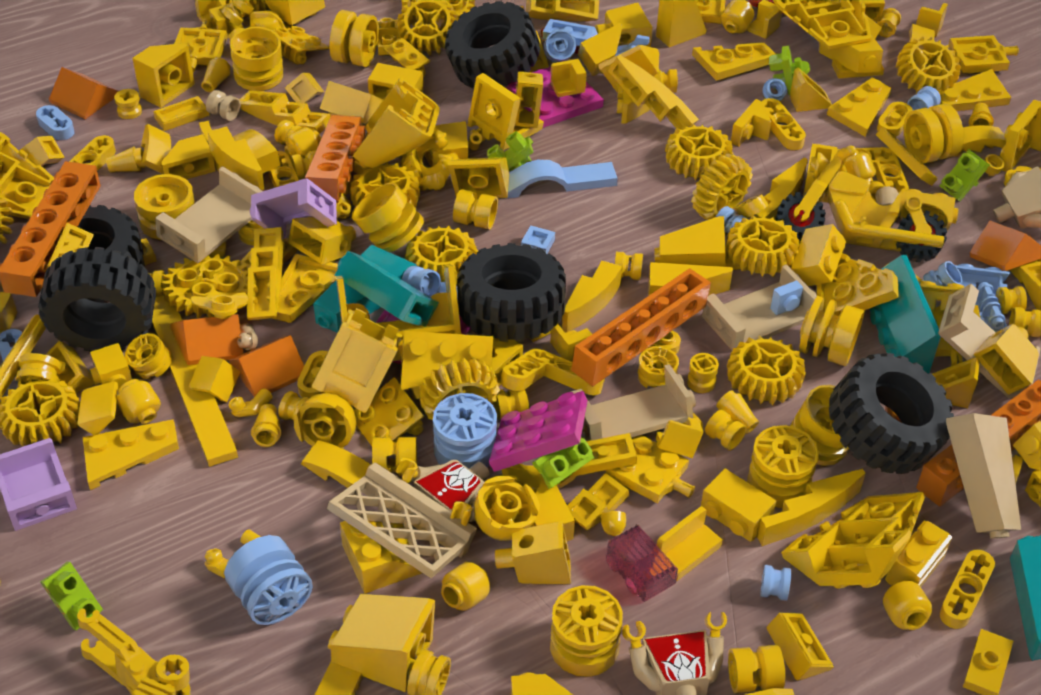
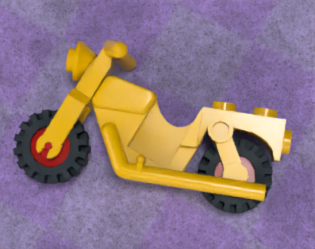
[776,145,958,262]

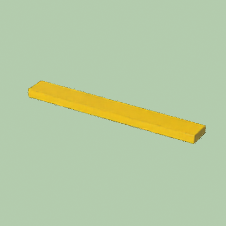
[152,295,238,467]

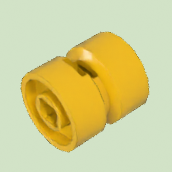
[453,189,498,230]
[372,437,417,477]
[728,645,785,694]

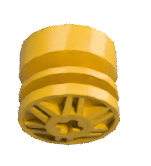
[230,27,283,91]
[352,182,424,253]
[799,296,865,366]
[790,385,849,466]
[747,425,819,508]
[550,585,623,677]

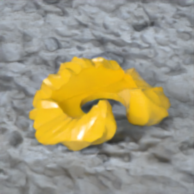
[401,130,452,191]

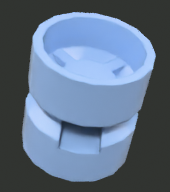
[543,29,576,63]

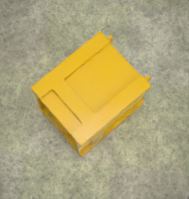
[311,308,402,413]

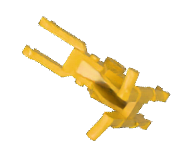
[77,609,191,695]

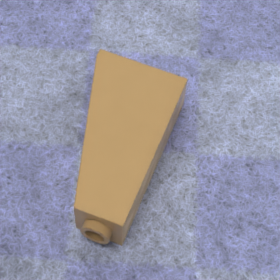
[946,413,1021,539]

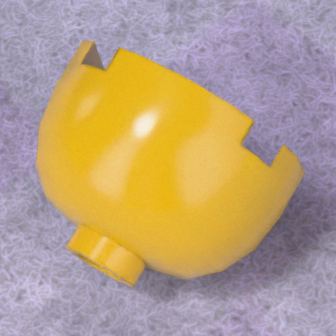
[294,393,356,449]
[473,476,540,541]

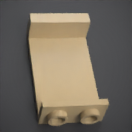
[155,166,263,263]
[702,265,817,350]
[938,284,1041,399]
[571,364,696,441]

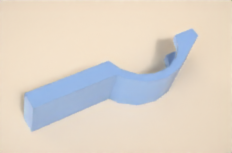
[543,19,650,56]
[505,159,618,199]

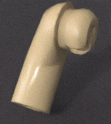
[237,323,258,351]

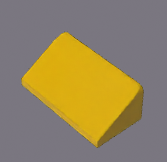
[45,341,94,393]
[77,381,118,435]
[767,612,834,680]

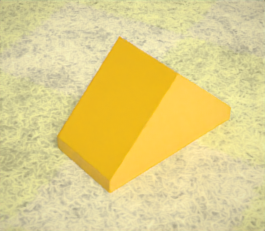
[789,67,832,112]
[932,357,980,409]

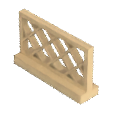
[327,463,477,578]

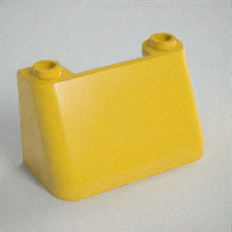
[353,77,440,169]

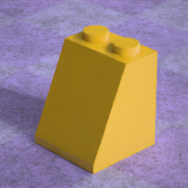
[328,594,435,693]

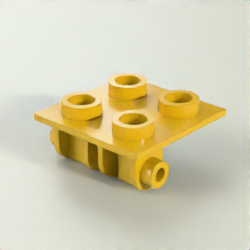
[272,26,329,65]
[354,377,424,446]

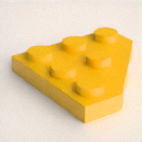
[817,253,899,316]

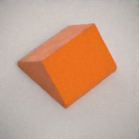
[49,67,118,120]
[969,221,1041,271]
[170,314,243,365]
[229,335,304,397]

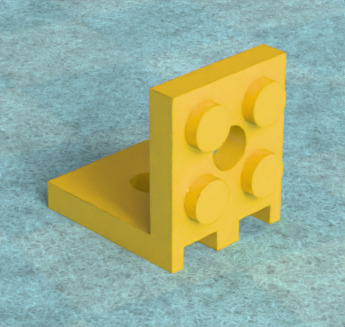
[467,73,544,151]
[1000,100,1041,172]

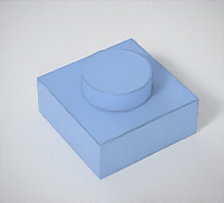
[521,225,555,254]
[770,280,803,316]

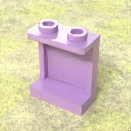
[250,178,337,239]
[0,438,77,531]

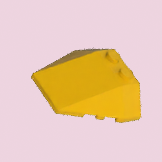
[773,0,872,50]
[0,132,54,219]
[781,492,925,589]

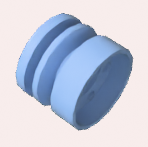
[433,393,497,469]
[224,535,313,625]

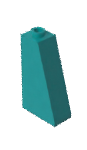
[313,245,417,333]
[334,251,439,327]
[1010,535,1041,661]

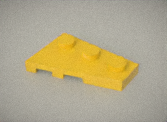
[692,43,775,81]
[939,69,1011,111]
[827,77,891,137]
[272,254,338,323]
[400,331,493,391]
[83,419,179,490]

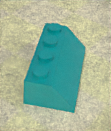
[869,255,941,374]

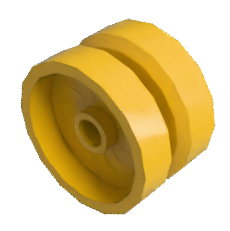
[329,10,379,67]
[903,103,964,164]
[134,174,195,240]

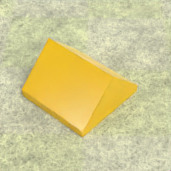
[598,45,659,92]

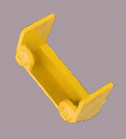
[336,264,461,361]

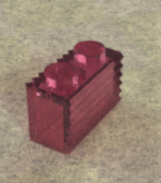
[606,524,678,602]

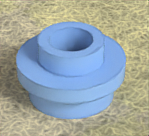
[762,78,787,101]

